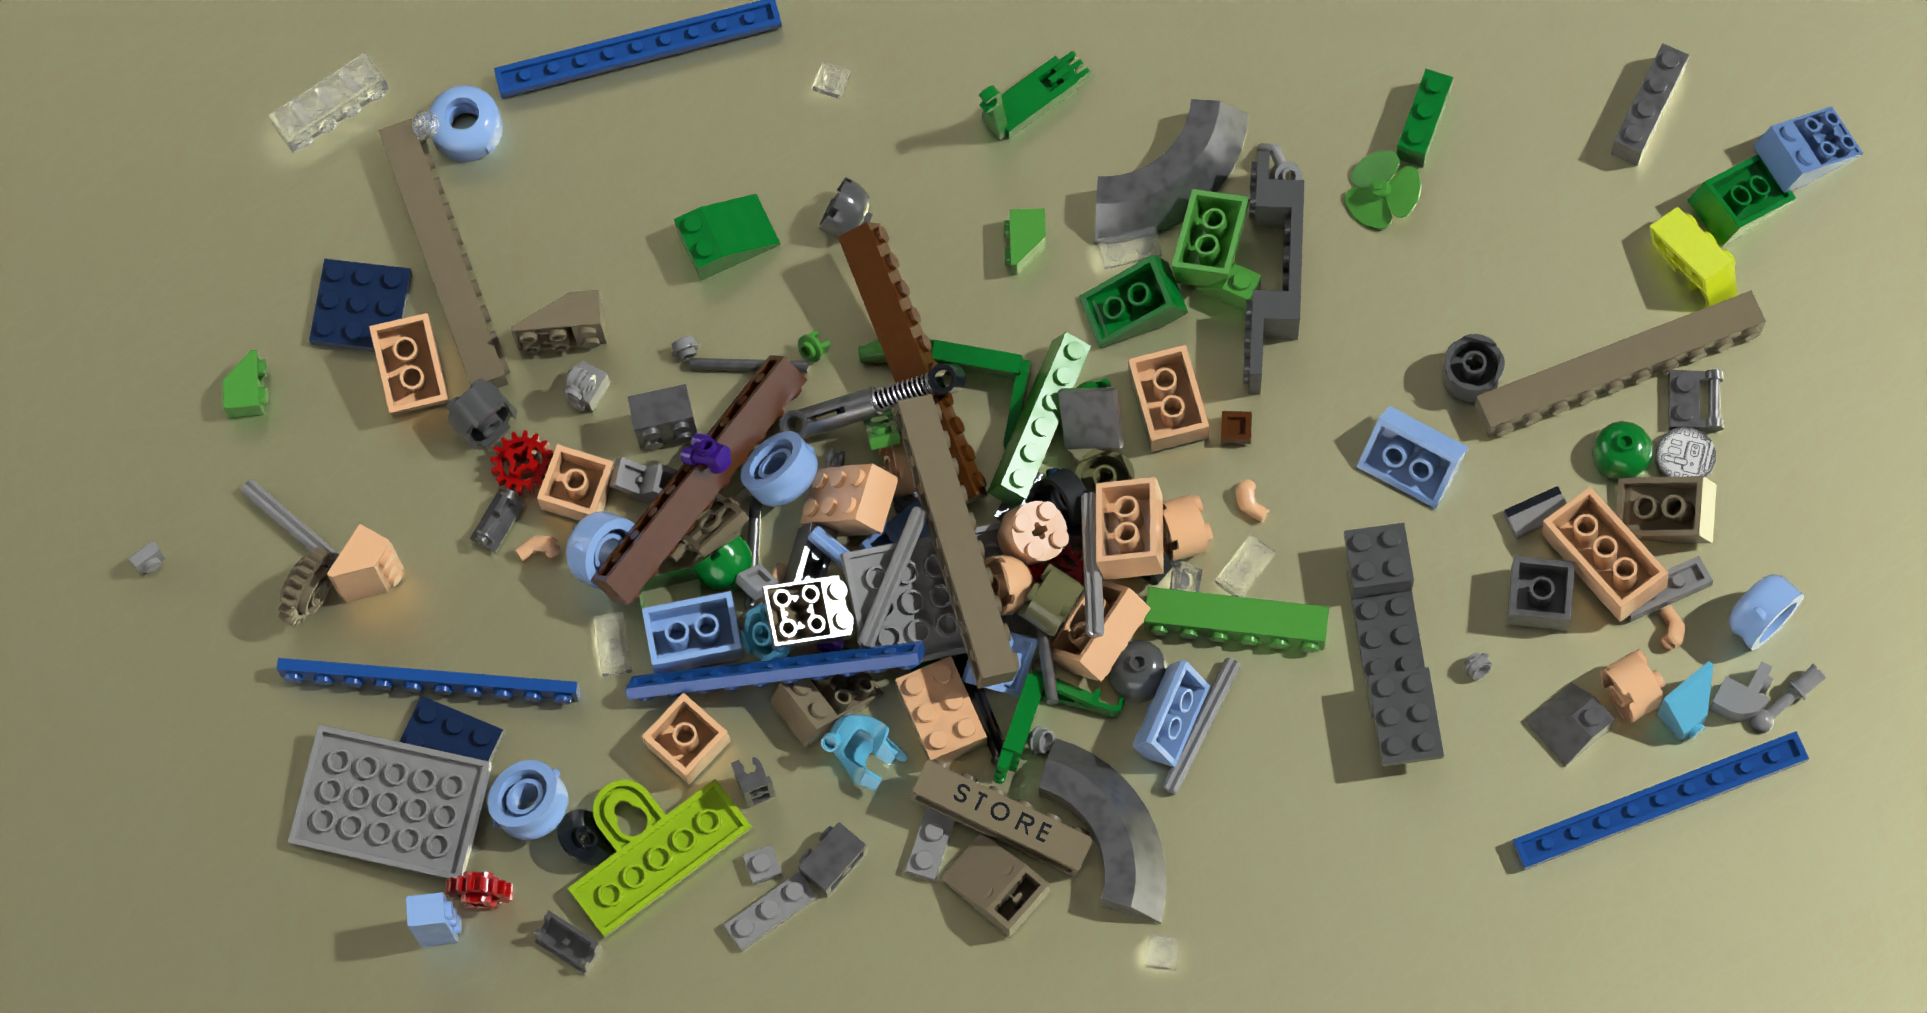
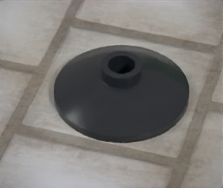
[557,809,614,865]

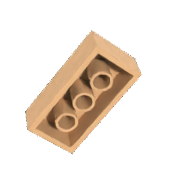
[1543,487,1669,622]

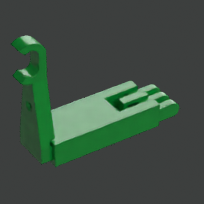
[979,51,1092,140]
[929,339,1032,449]
[993,669,1125,784]

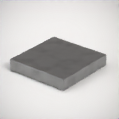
[1058,388,1124,449]

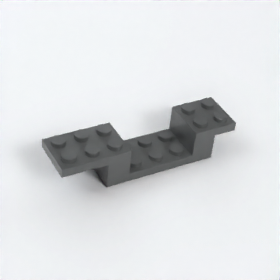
[1243,151,1305,394]
[1344,523,1444,767]

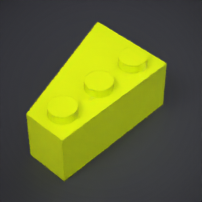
[1650,207,1738,308]

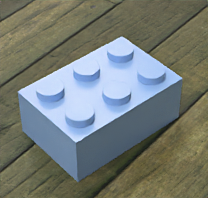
[642,591,744,673]

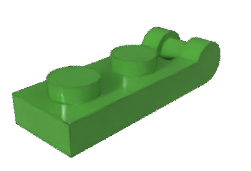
[863,408,901,450]

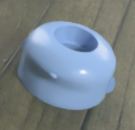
[427,85,503,162]
[740,431,818,507]
[566,511,634,590]
[1729,574,1804,651]
[487,760,569,840]

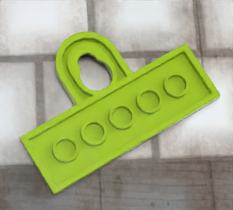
[567,779,752,938]

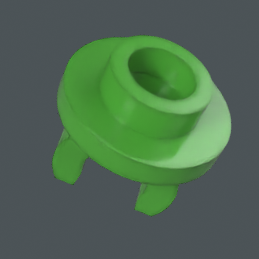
[798,330,831,362]

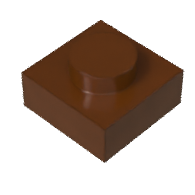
[1221,411,1252,444]

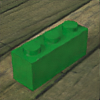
[1396,69,1454,167]

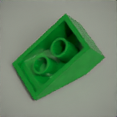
[1687,154,1797,247]
[674,194,781,281]
[1079,254,1189,348]

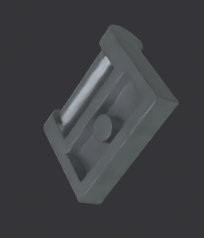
[1668,369,1724,432]

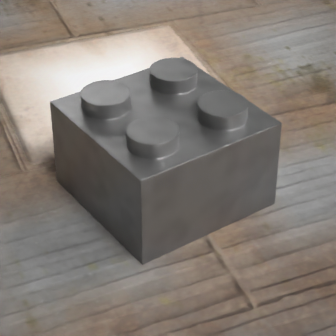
[627,384,697,450]
[1506,556,1575,630]

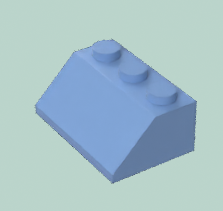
[1356,406,1469,509]
[1133,660,1210,767]

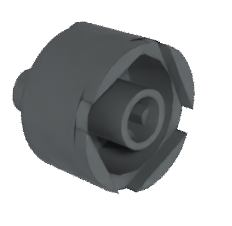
[1442,334,1505,402]
[446,378,517,450]

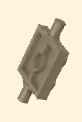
[670,486,752,562]

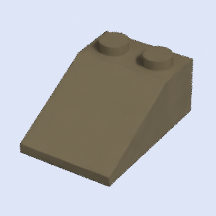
[1616,476,1717,544]

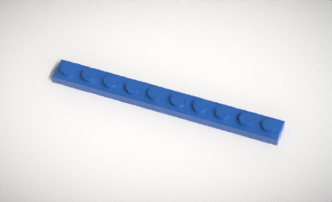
[494,0,782,98]
[625,641,925,701]
[276,658,581,705]
[1512,731,1809,870]

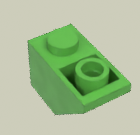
[1004,208,1046,275]
[222,350,268,418]

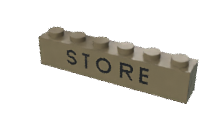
[909,759,1094,878]

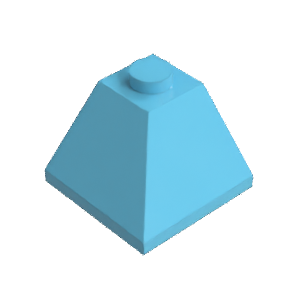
[1657,661,1713,742]

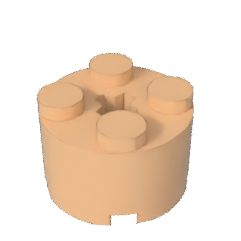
[1163,494,1213,562]
[997,501,1069,566]
[1599,649,1666,723]

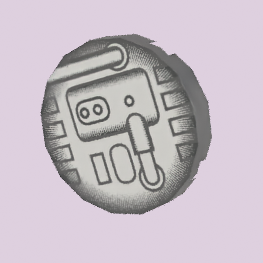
[1655,427,1716,478]

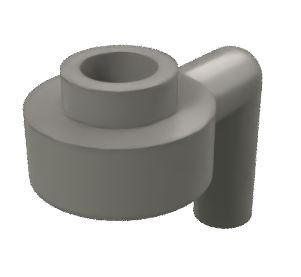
[1257,143,1302,180]

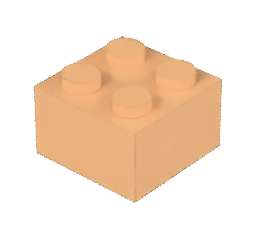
[537,444,614,521]
[642,692,731,785]

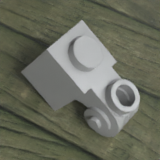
[564,360,610,413]

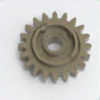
[278,547,336,626]

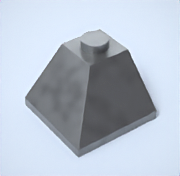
[1525,682,1615,766]

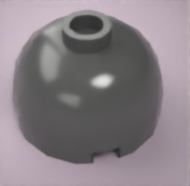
[819,177,873,237]
[1108,640,1168,703]

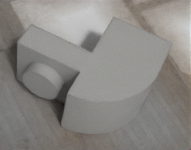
[609,457,678,503]
[1709,662,1774,722]

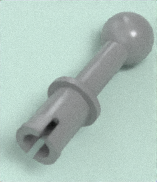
[1750,664,1826,733]

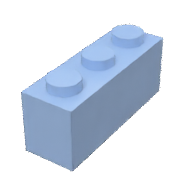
[406,892,462,947]

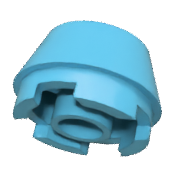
[740,603,796,661]

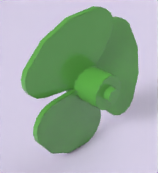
[1345,151,1422,229]

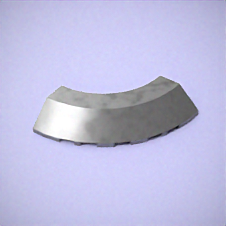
[1094,99,1249,244]
[1038,738,1167,924]

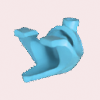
[821,714,907,791]

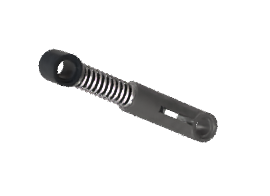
[779,364,966,439]

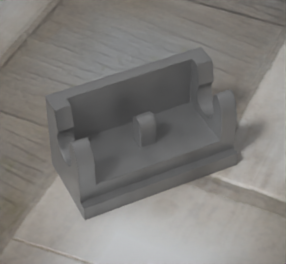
[731,757,776,808]
[534,910,603,975]

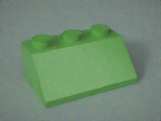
[1171,189,1250,287]

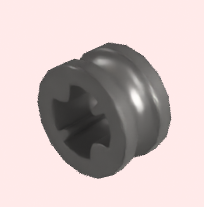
[825,449,845,468]

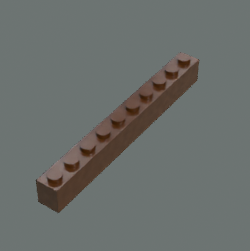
[838,222,988,505]
[591,355,807,605]

